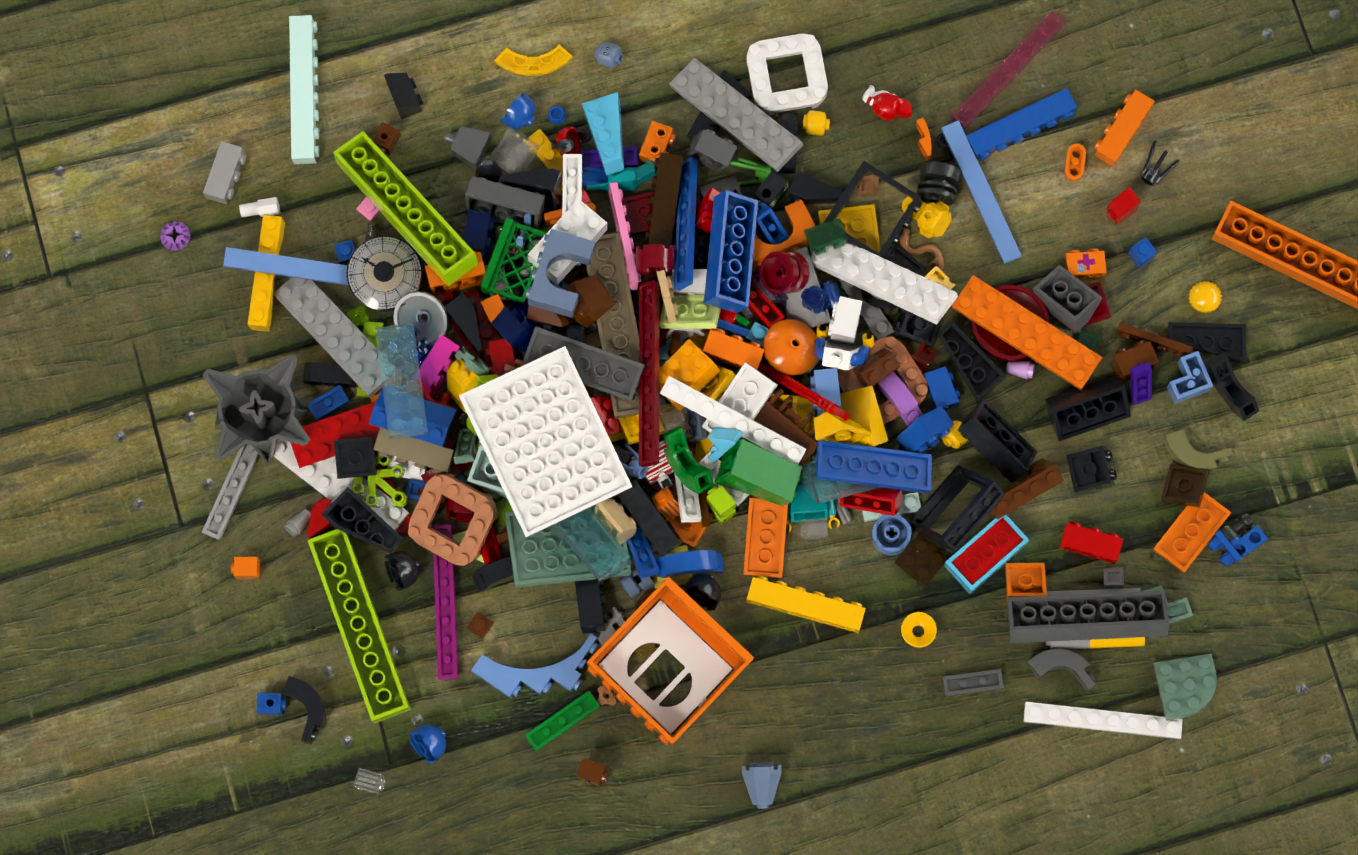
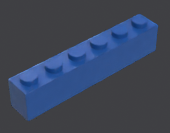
[966,88,1077,160]

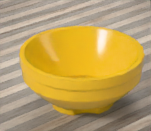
[901,612,937,648]

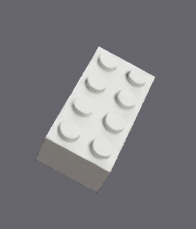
[528,199,607,285]

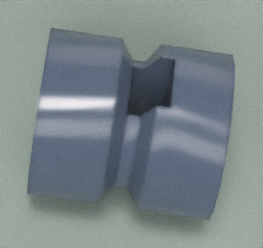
[618,567,654,600]

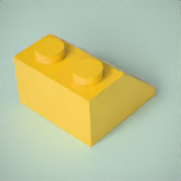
[447,358,482,413]
[814,412,871,444]

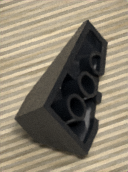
[321,486,404,553]

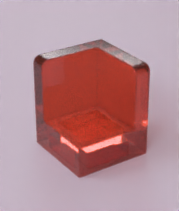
[912,341,938,372]

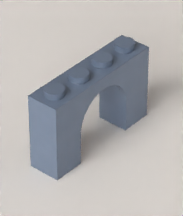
[525,229,595,318]

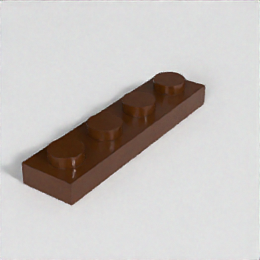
[1115,322,1193,359]

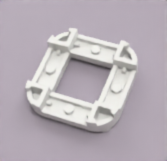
[747,34,828,115]

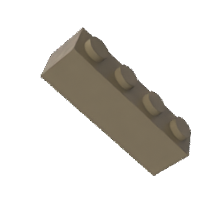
[373,428,455,474]

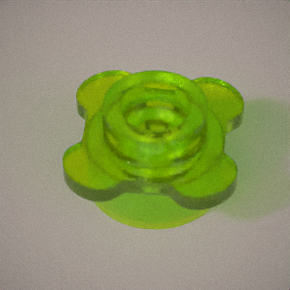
[348,305,369,327]

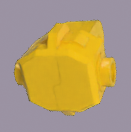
[902,197,952,239]

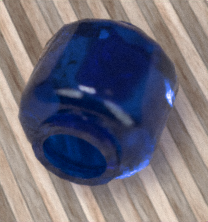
[801,285,831,314]

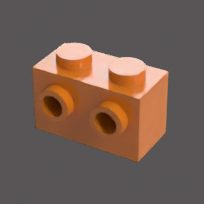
[639,121,676,164]

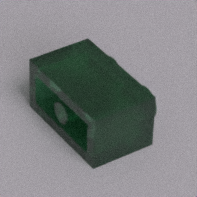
[803,218,848,256]

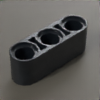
[303,362,358,388]

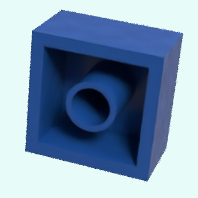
[897,406,955,453]

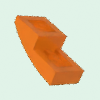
[916,118,932,162]

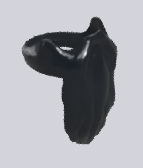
[475,159,503,182]

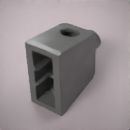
[444,126,492,169]

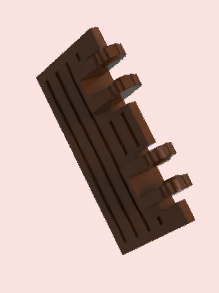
[754,388,818,467]

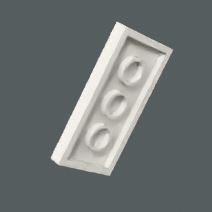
[702,363,777,441]

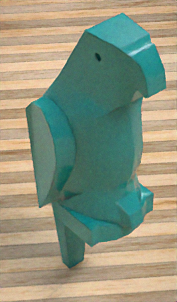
[586,160,655,192]

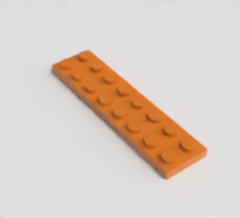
[952,275,1103,390]

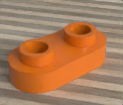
[1064,144,1086,182]

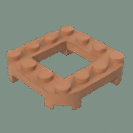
[837,337,928,427]
[408,473,499,566]

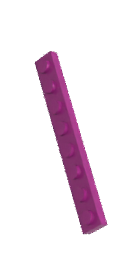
[432,525,459,680]

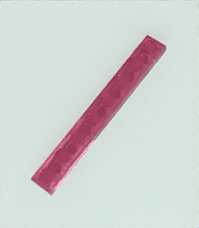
[951,11,1065,130]

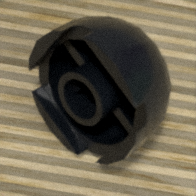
[384,551,420,591]
[682,574,721,611]

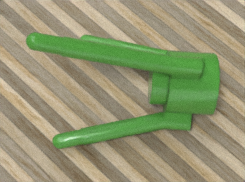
[729,157,771,186]

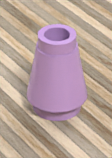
[1006,361,1035,380]

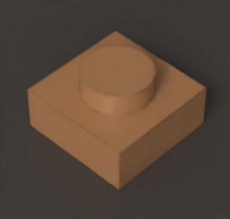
[858,175,879,197]

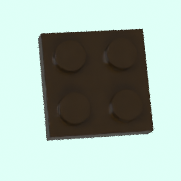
[1161,464,1209,507]
[894,533,949,588]

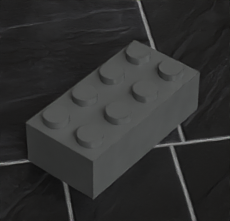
[465,176,545,230]

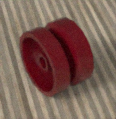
[760,251,810,294]

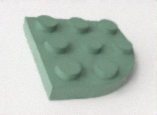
[1153,654,1217,720]

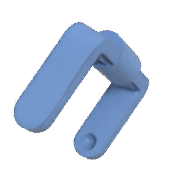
[516,213,532,249]

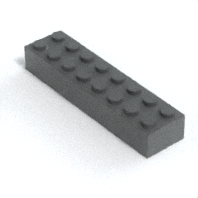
[1007,590,1169,643]

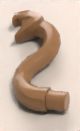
[899,229,944,271]

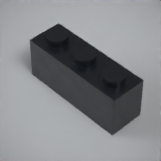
[575,578,609,634]

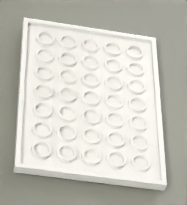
[459,346,632,537]

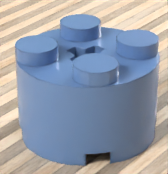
[872,514,911,556]

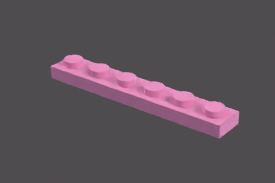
[608,182,641,290]

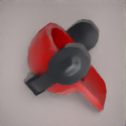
[551,126,591,154]

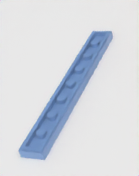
[941,120,1022,264]
[223,247,349,286]

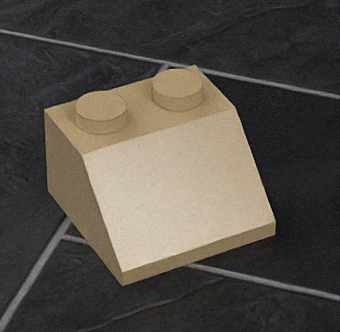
[593,499,637,547]

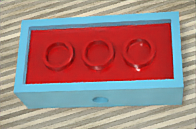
[944,515,1029,594]

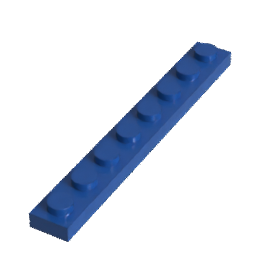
[674,156,698,291]

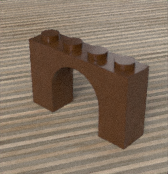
[988,458,1064,520]

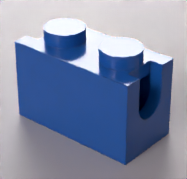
[756,202,789,245]
[924,366,961,410]

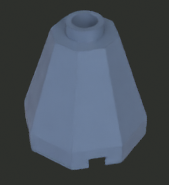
[742,762,782,809]

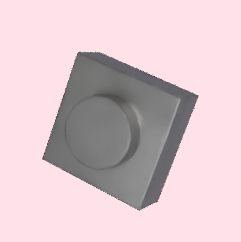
[1103,568,1124,589]

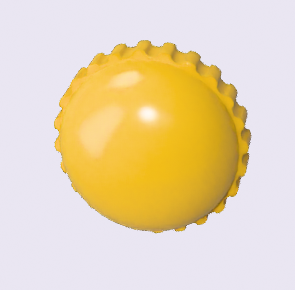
[1188,281,1222,313]

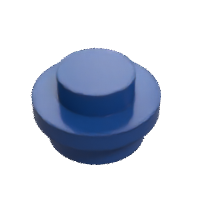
[548,106,566,125]

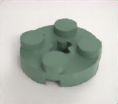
[455,346,490,376]

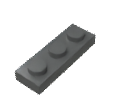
[942,669,1004,697]

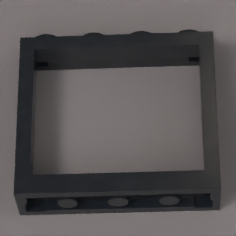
[822,161,922,259]
[908,465,1005,552]

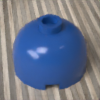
[500,92,536,130]
[409,724,446,764]

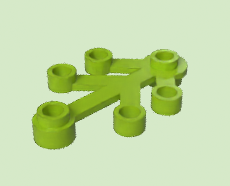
[352,455,408,508]

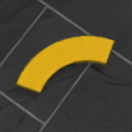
[494,44,573,76]

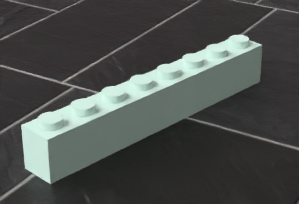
[289,15,320,164]

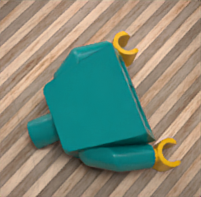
[787,477,840,532]

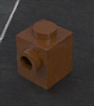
[372,122,401,155]

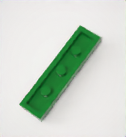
[525,691,600,752]

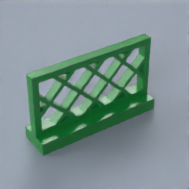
[481,218,547,304]

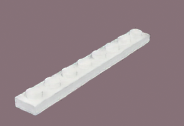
[660,376,806,465]
[1023,702,1183,739]

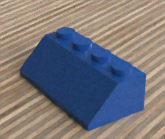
[369,387,457,447]

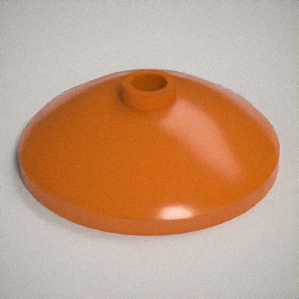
[763,319,818,376]

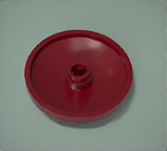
[972,285,1049,361]

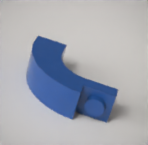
[655,550,724,578]

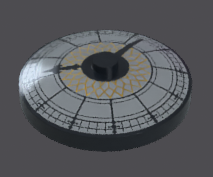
[347,236,423,312]

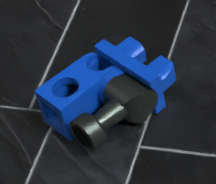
[1207,512,1268,567]

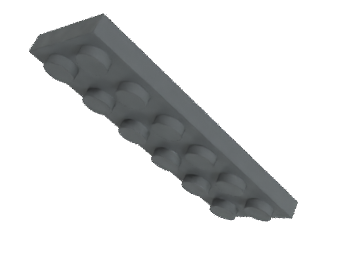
[523,326,645,401]

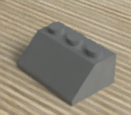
[1033,265,1102,333]

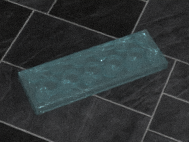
[375,323,428,439]

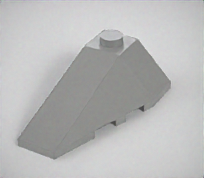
[785,247,830,328]

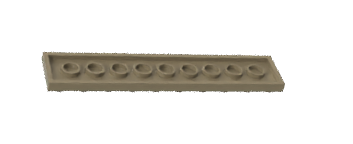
[586,232,639,419]

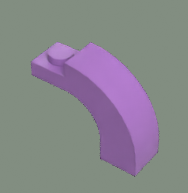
[875,372,923,427]

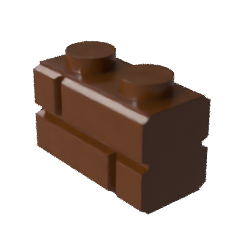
[853,348,900,387]
[577,758,609,788]

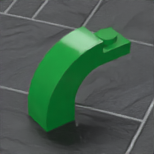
[663,426,714,494]

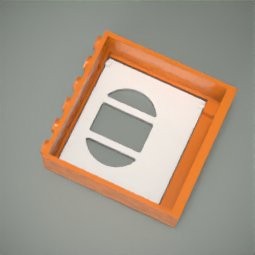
[587,576,754,746]

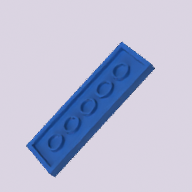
[816,440,932,493]

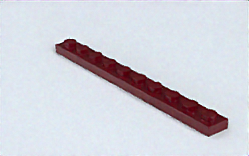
[639,280,659,468]

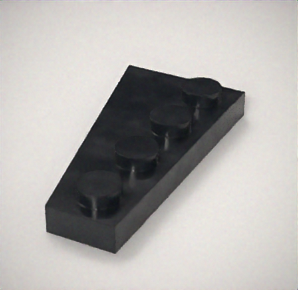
[687,70,752,141]
[1168,322,1246,363]

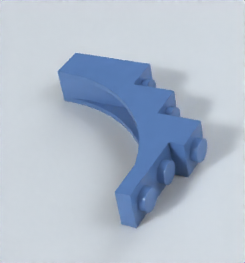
[471,634,599,699]

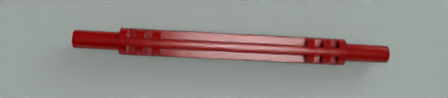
[758,361,849,421]

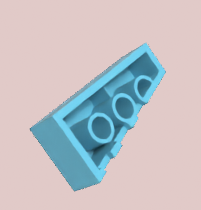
[582,92,624,176]

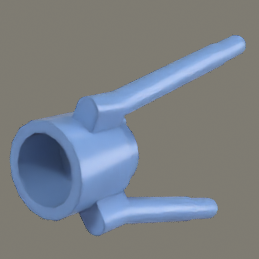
[621,443,648,479]

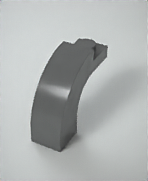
[1027,649,1096,692]

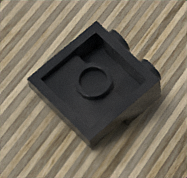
[892,307,942,348]
[1066,446,1117,493]

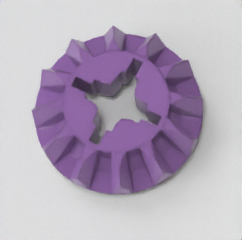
[160,221,191,251]

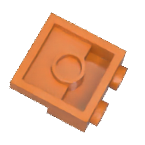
[1005,563,1047,602]

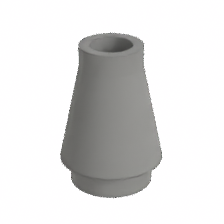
[284,509,311,537]

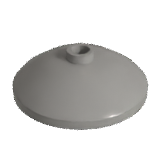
[393,291,448,348]

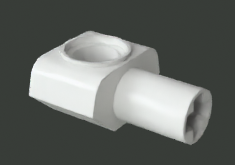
[239,197,281,217]

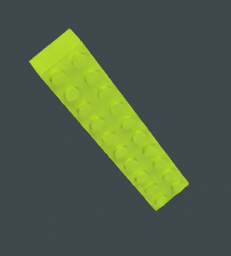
[333,131,479,287]
[308,529,411,724]

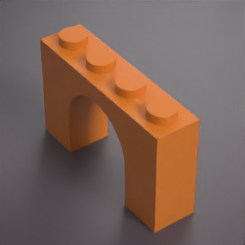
[752,200,821,273]

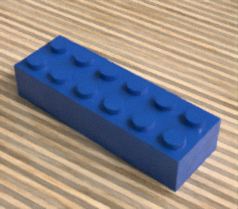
[704,190,758,313]

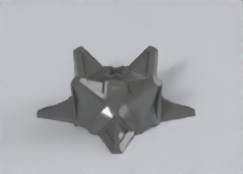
[203,354,311,463]

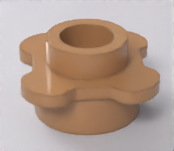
[597,686,617,706]

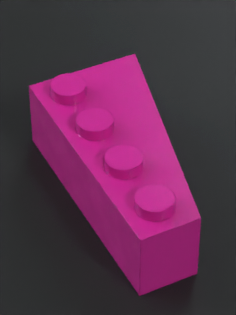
[401,334,461,399]

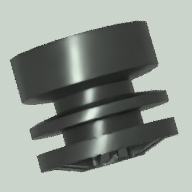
[916,162,960,205]

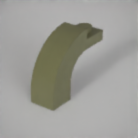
[1163,429,1233,472]

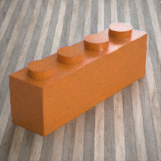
[1094,89,1155,167]

